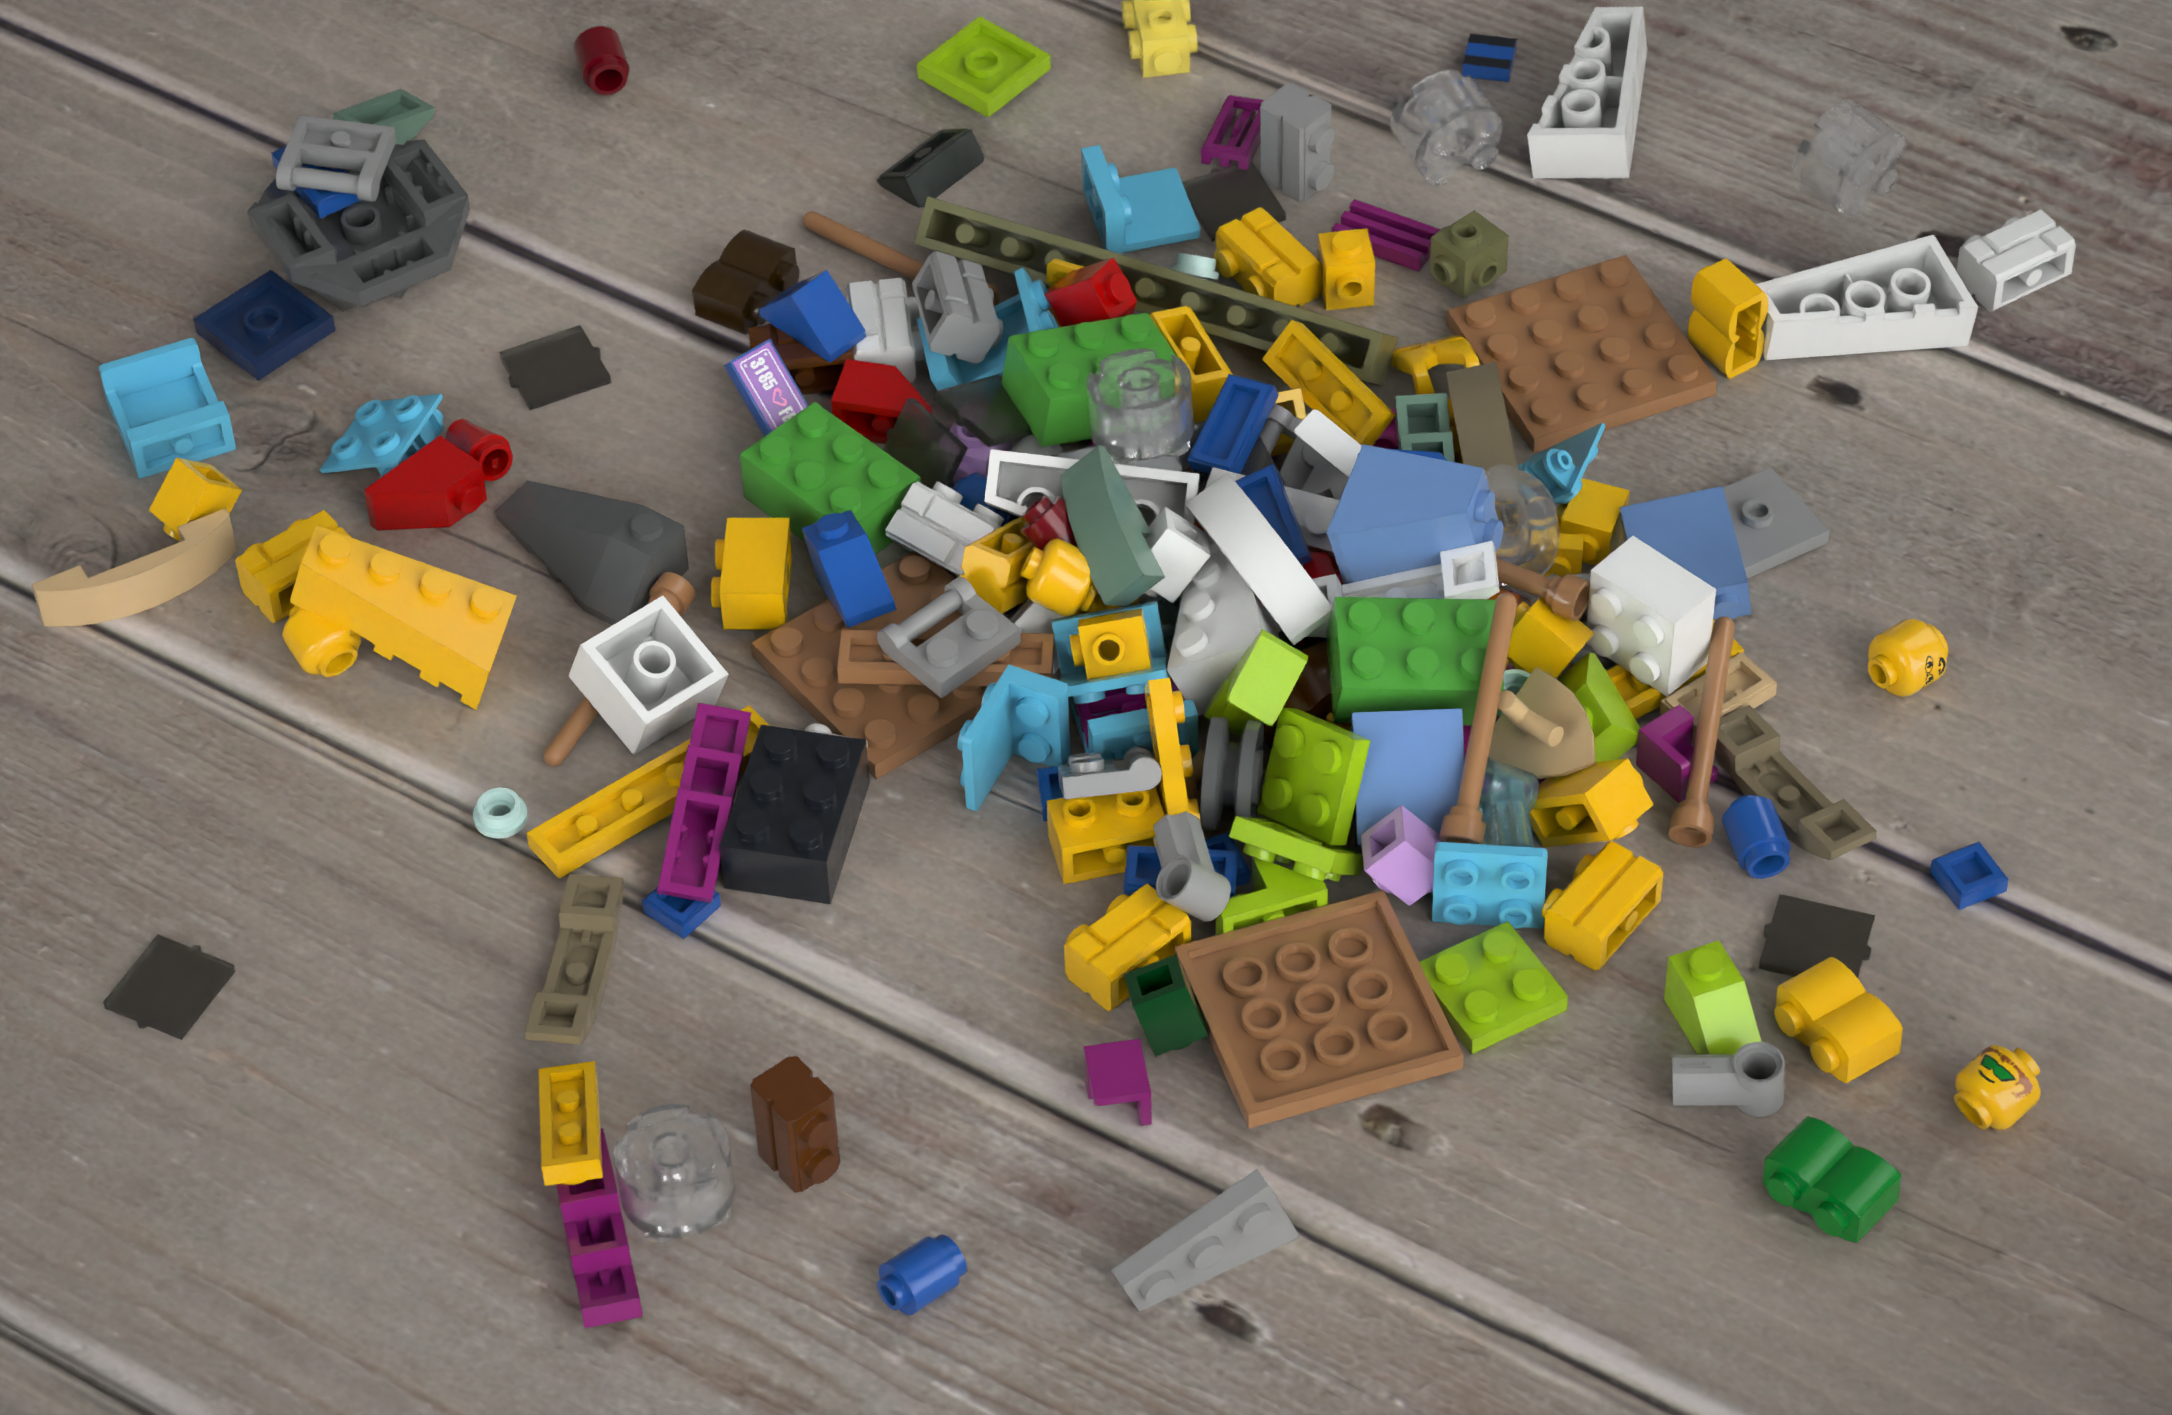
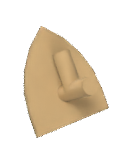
[1487,667,1595,779]

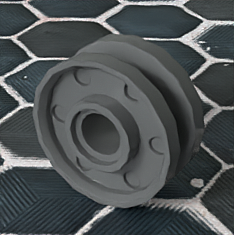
[1200,716,1264,831]

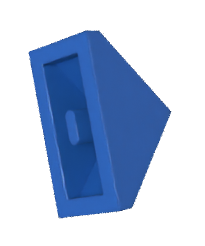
[759,270,866,363]

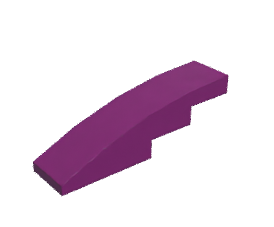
[657,703,751,903]
[556,1128,643,1328]

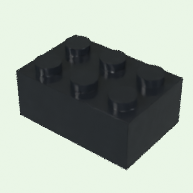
[719,725,870,905]

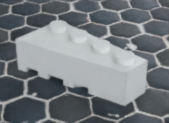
[1527,7,1647,179]
[1756,235,1978,360]
[984,449,1200,527]
[1167,530,1281,716]

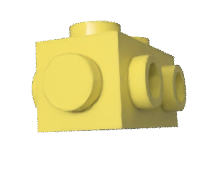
[1121,0,1198,78]

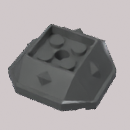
[248,139,470,312]

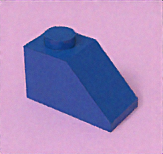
[802,510,897,628]

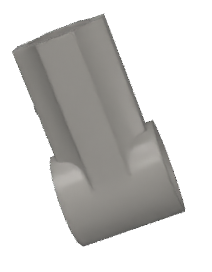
[1153,811,1231,922]
[1672,1042,1785,1117]

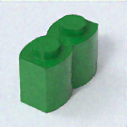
[1763,1116,1901,1243]

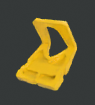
[1390,335,1480,395]

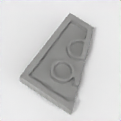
[1111,1169,1300,1312]

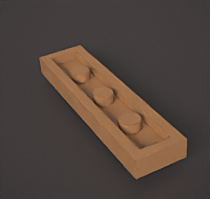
[837,630,1055,686]

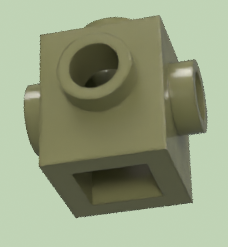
[1430,210,1509,299]

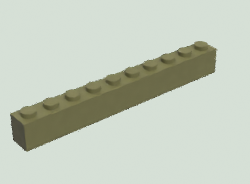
[914,196,1399,386]

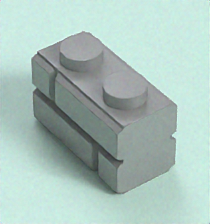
[1260,83,1335,202]
[912,251,1003,364]

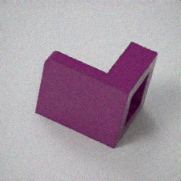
[1636,704,1718,803]
[1083,1038,1152,1126]

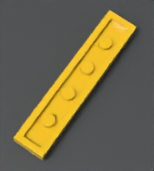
[526,705,770,879]

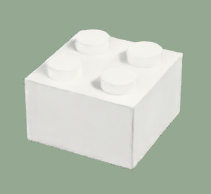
[1586,536,1716,697]
[569,596,729,755]

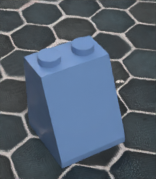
[1327,444,1503,584]

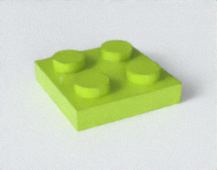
[917,16,1051,118]
[1257,708,1371,845]
[1229,816,1364,882]
[1419,921,1568,1055]

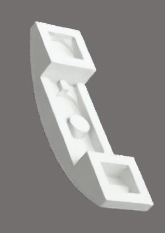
[1185,473,1332,645]
[1306,541,1500,638]

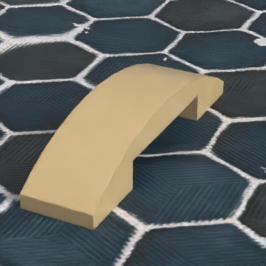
[31,508,237,627]

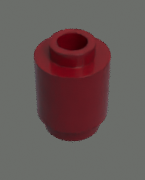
[574,26,630,95]
[1021,495,1078,550]

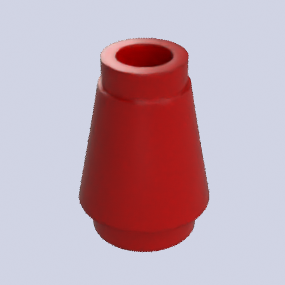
[446,419,513,481]

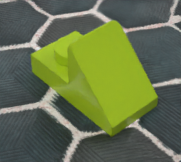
[1204,629,1308,738]
[1215,858,1328,935]

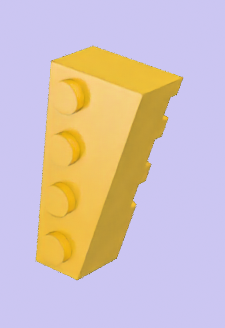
[290,525,517,710]

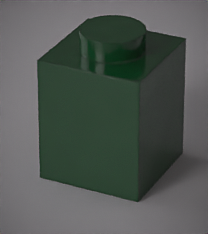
[1124,954,1208,1057]

